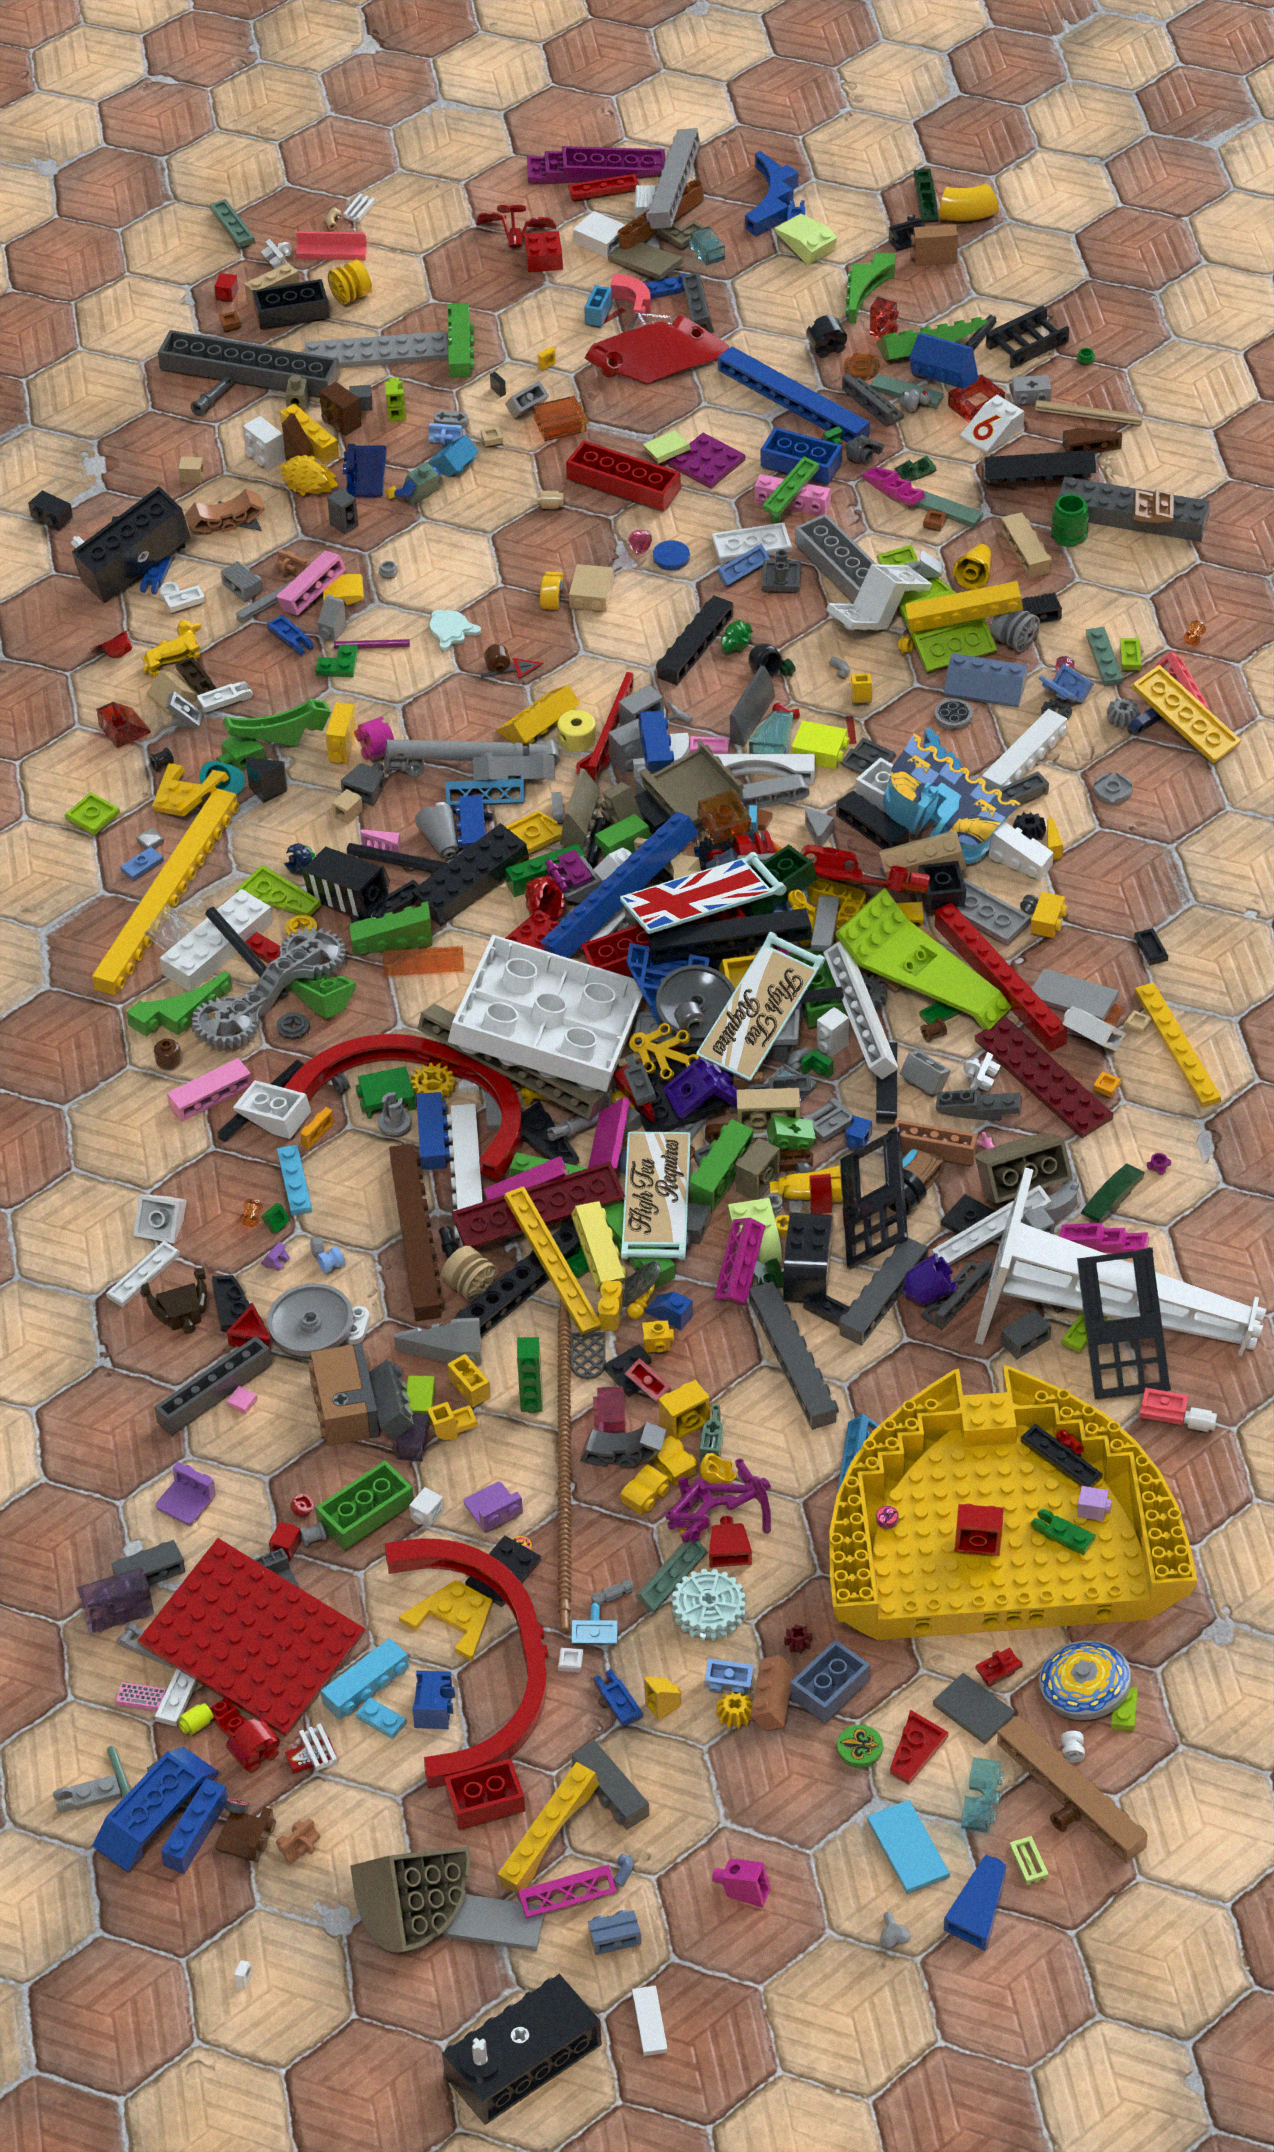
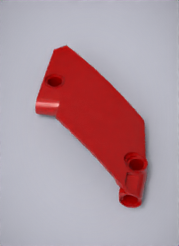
[584,315,730,384]
[801,845,929,893]

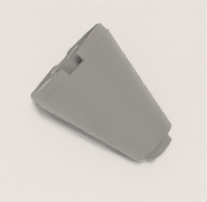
[415,802,458,858]

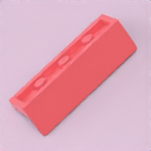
[296,231,367,260]

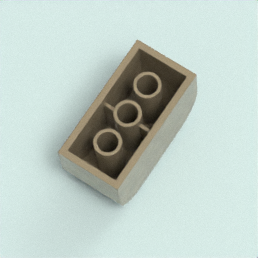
[975,1133,1073,1204]

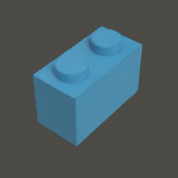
[584,285,612,327]

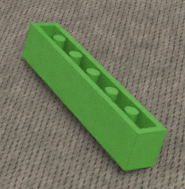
[603,1202,675,1289]

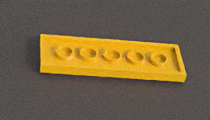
[1132,665,1241,764]

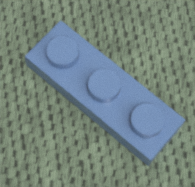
[716,543,771,586]

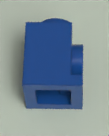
[845,1115,872,1150]

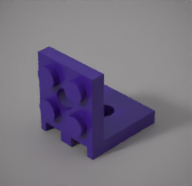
[663,1057,738,1119]

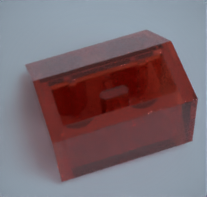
[96,702,151,748]

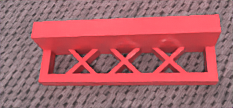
[1155,651,1210,710]

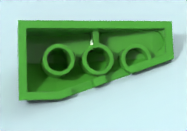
[287,973,356,1019]

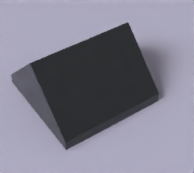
[246,758,288,803]

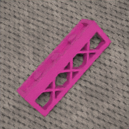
[484,1156,568,1201]
[714,1217,765,1305]
[517,1864,617,1919]

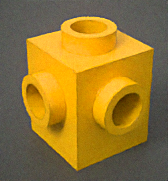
[642,1320,674,1353]

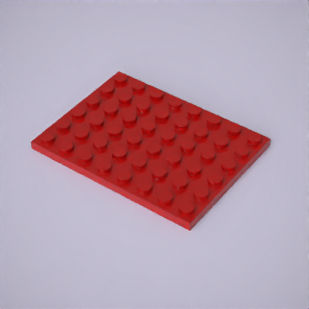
[137,1538,365,1737]

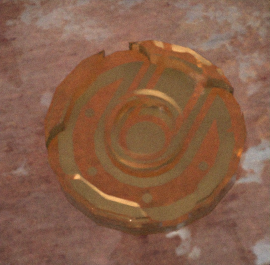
[844,353,880,381]

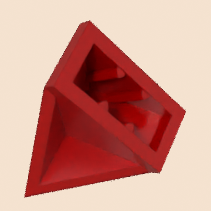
[227,1303,271,1352]

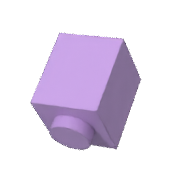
[1077,1486,1112,1521]

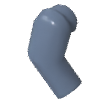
[613,1854,634,1887]

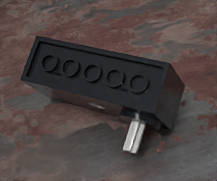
[70,486,191,603]
[442,1973,602,2125]

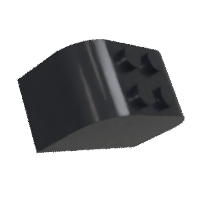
[783,1212,833,1303]

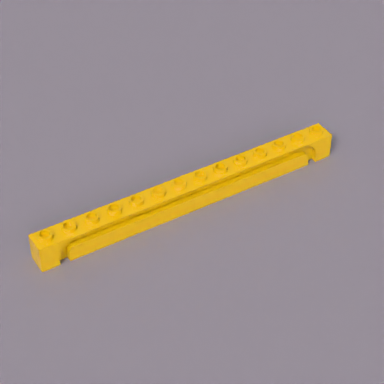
[92,788,239,996]

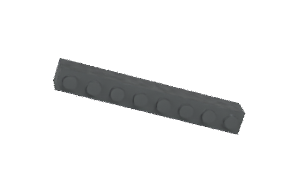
[749,1281,839,1430]

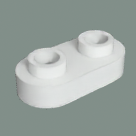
[344,1306,370,1345]

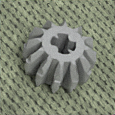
[1107,698,1140,729]

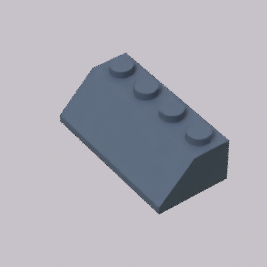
[944,653,1027,708]

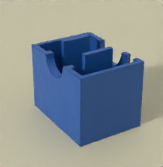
[412,1670,455,1729]

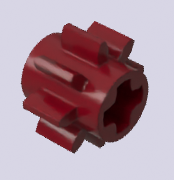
[784,1624,812,1654]

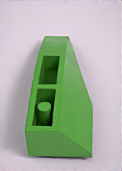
[877,317,988,361]

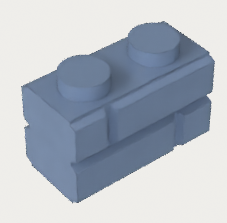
[588,1910,641,1955]

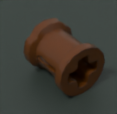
[920,1018,947,1042]
[1050,1801,1081,1832]

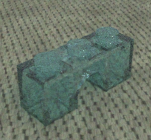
[961,1757,1004,1833]

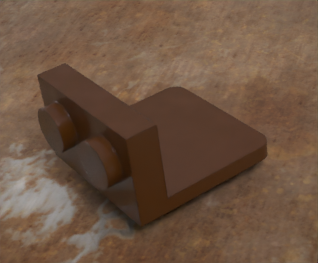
[215,1807,276,1863]

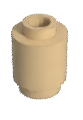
[538,491,564,509]

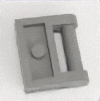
[800,1097,853,1142]

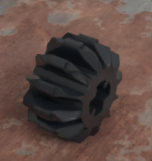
[1013,812,1046,840]

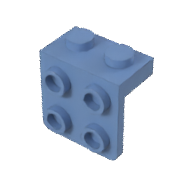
[1039,664,1095,703]

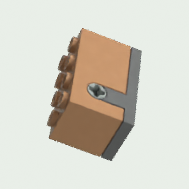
[308,1343,380,1446]

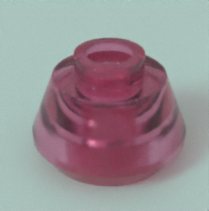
[628,530,652,554]

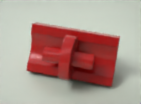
[975,1647,1023,1687]

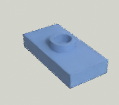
[120,846,164,881]

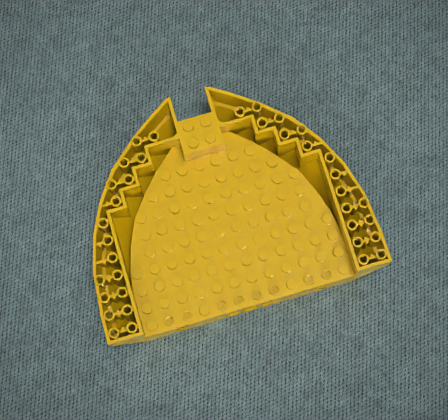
[829,1365,1197,1640]

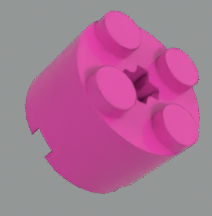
[354,717,394,761]

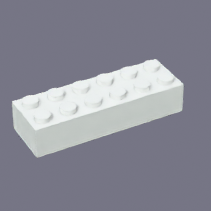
[160,889,273,992]

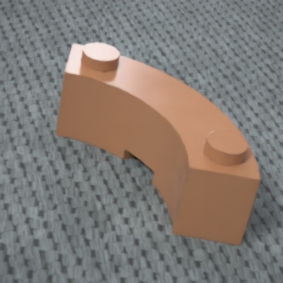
[185,489,265,533]

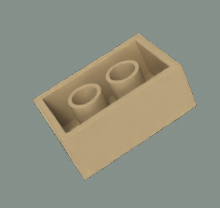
[737,1088,800,1133]

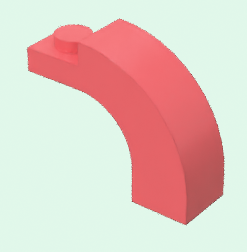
[611,274,651,324]

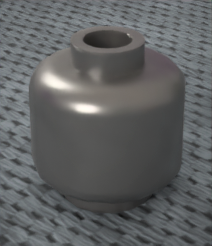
[674,1001,704,1032]

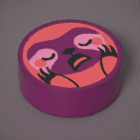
[876,1506,899,1529]

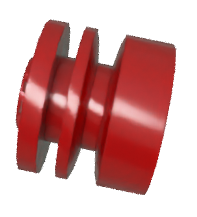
[733,830,775,869]

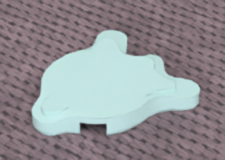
[430,610,481,651]

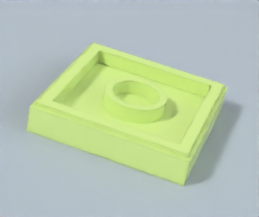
[643,430,691,463]

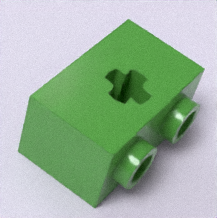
[766,1115,816,1150]

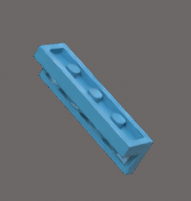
[446,779,525,805]
[837,1414,880,1493]

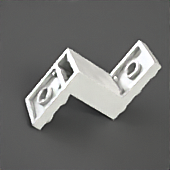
[826,564,933,631]

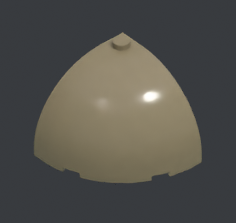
[350,1846,470,1953]

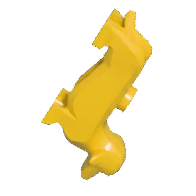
[142,620,202,679]

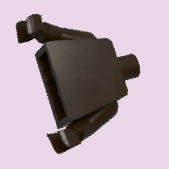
[140,1268,207,1334]

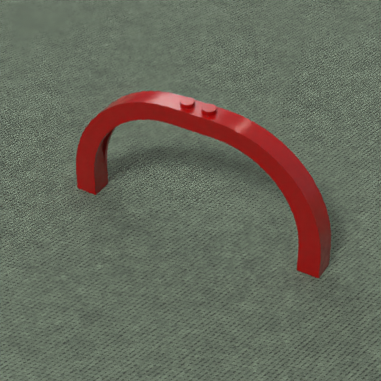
[284,1034,523,1181]
[385,1538,548,1789]

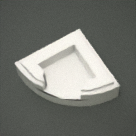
[459,1079,479,1094]

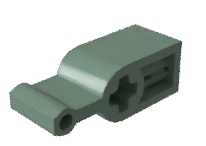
[700,1404,723,1462]

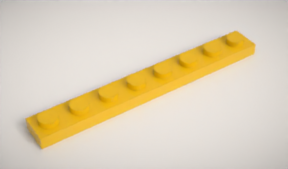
[1135,982,1221,1108]
[504,1186,602,1336]

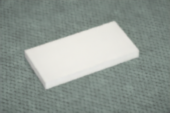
[712,523,792,563]

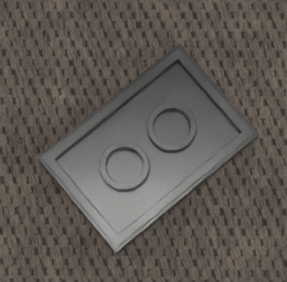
[933,1673,1015,1744]

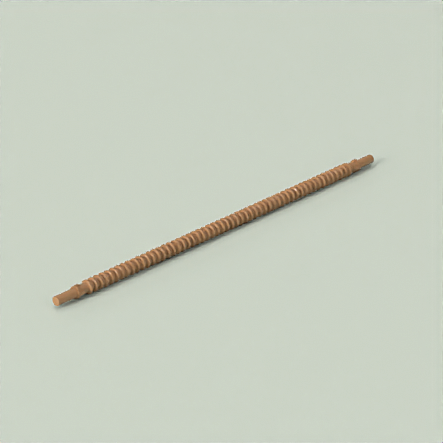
[557,1298,571,1633]

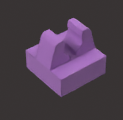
[261,1241,290,1271]

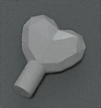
[880,1912,911,1948]

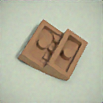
[1133,489,1174,523]

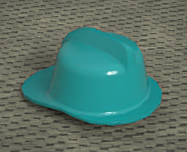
[199,761,245,795]

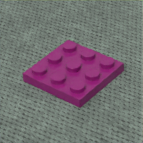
[668,432,745,489]

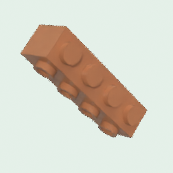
[893,1119,978,1166]

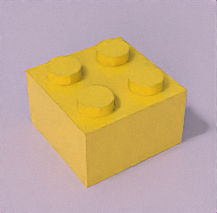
[658,1380,710,1440]

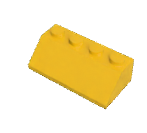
[496,684,580,746]

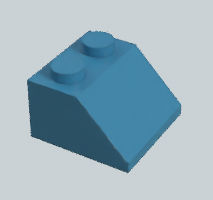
[427,434,479,477]

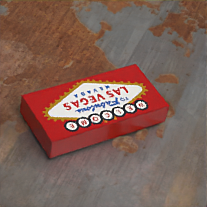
[285,1737,336,1774]

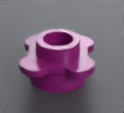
[1147,1153,1171,1174]

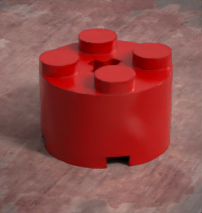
[226,1718,280,1773]

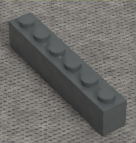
[838,1238,928,1346]
[154,1336,272,1435]

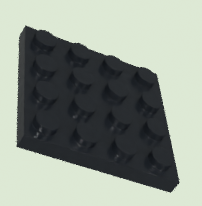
[633,1045,725,1132]

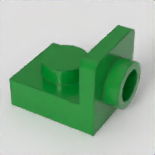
[801,1049,833,1079]

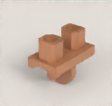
[275,549,310,576]
[276,1819,320,1864]

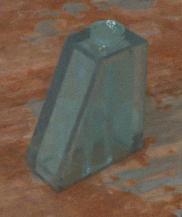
[749,711,793,754]

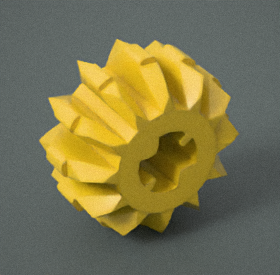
[716,1690,753,1730]

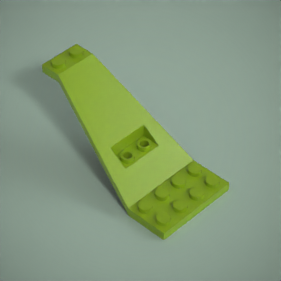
[876,545,997,673]
[835,888,1012,1030]

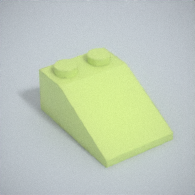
[774,213,838,265]

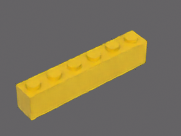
[905,581,1023,633]

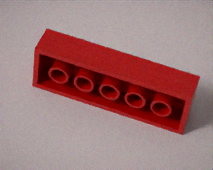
[566,440,681,511]

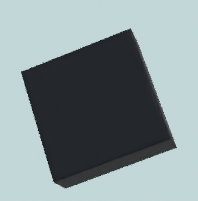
[490,372,506,397]

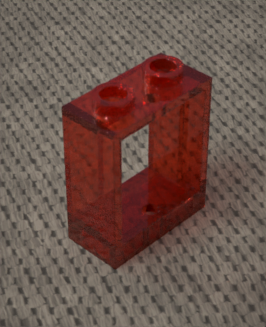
[948,374,1005,423]

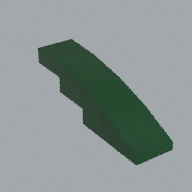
[913,169,939,222]
[1081,1163,1145,1223]

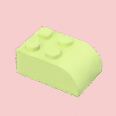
[728,1198,782,1264]

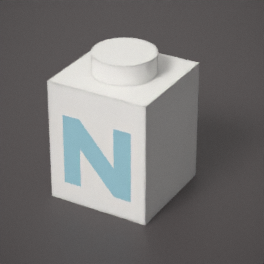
[409,1487,444,1528]

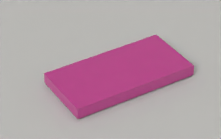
[588,1097,630,1170]

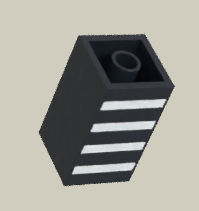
[302,846,389,920]

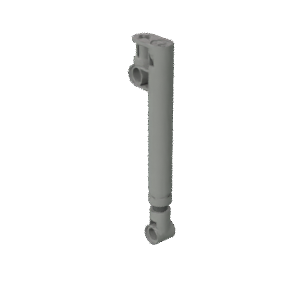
[384,739,560,777]

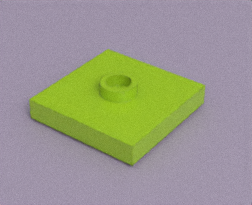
[64,792,120,836]

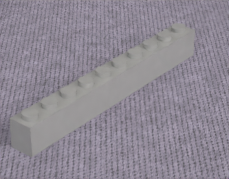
[646,128,700,229]

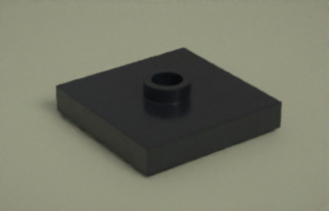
[941,1194,996,1234]

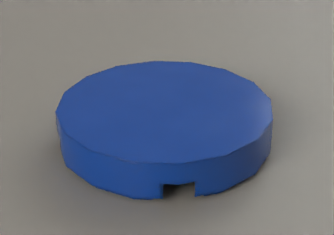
[653,540,690,570]

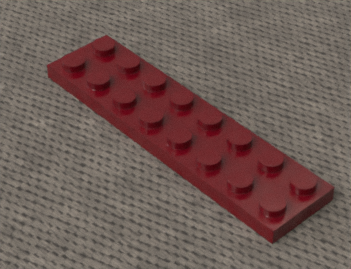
[975,1017,1114,1138]
[452,1161,625,1249]

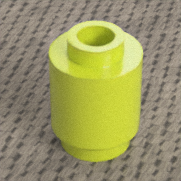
[178,1703,214,1736]

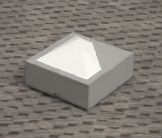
[136,828,164,850]

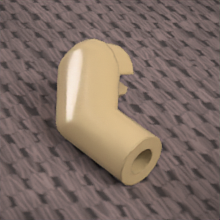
[325,208,341,230]

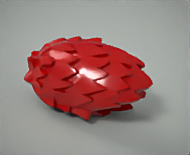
[525,875,565,922]

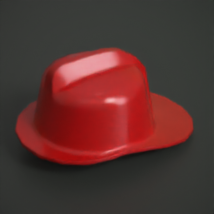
[90,629,132,658]

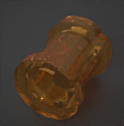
[1184,620,1206,646]
[240,1199,263,1227]

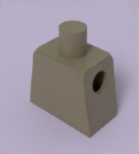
[286,375,309,413]

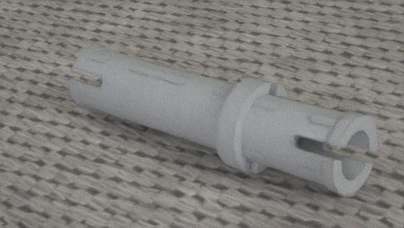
[547,1113,599,1141]

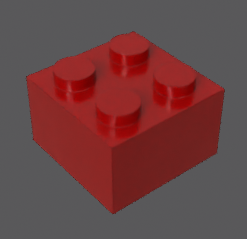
[524,231,563,273]
[954,1504,1004,1556]

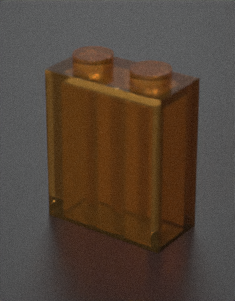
[533,395,588,441]

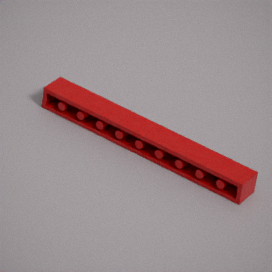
[934,902,1068,1052]

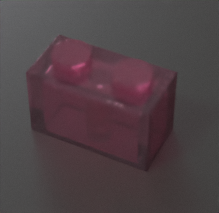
[593,1386,625,1434]

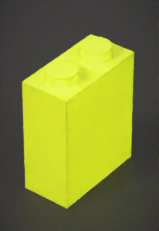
[792,720,850,769]

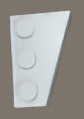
[989,819,1053,881]

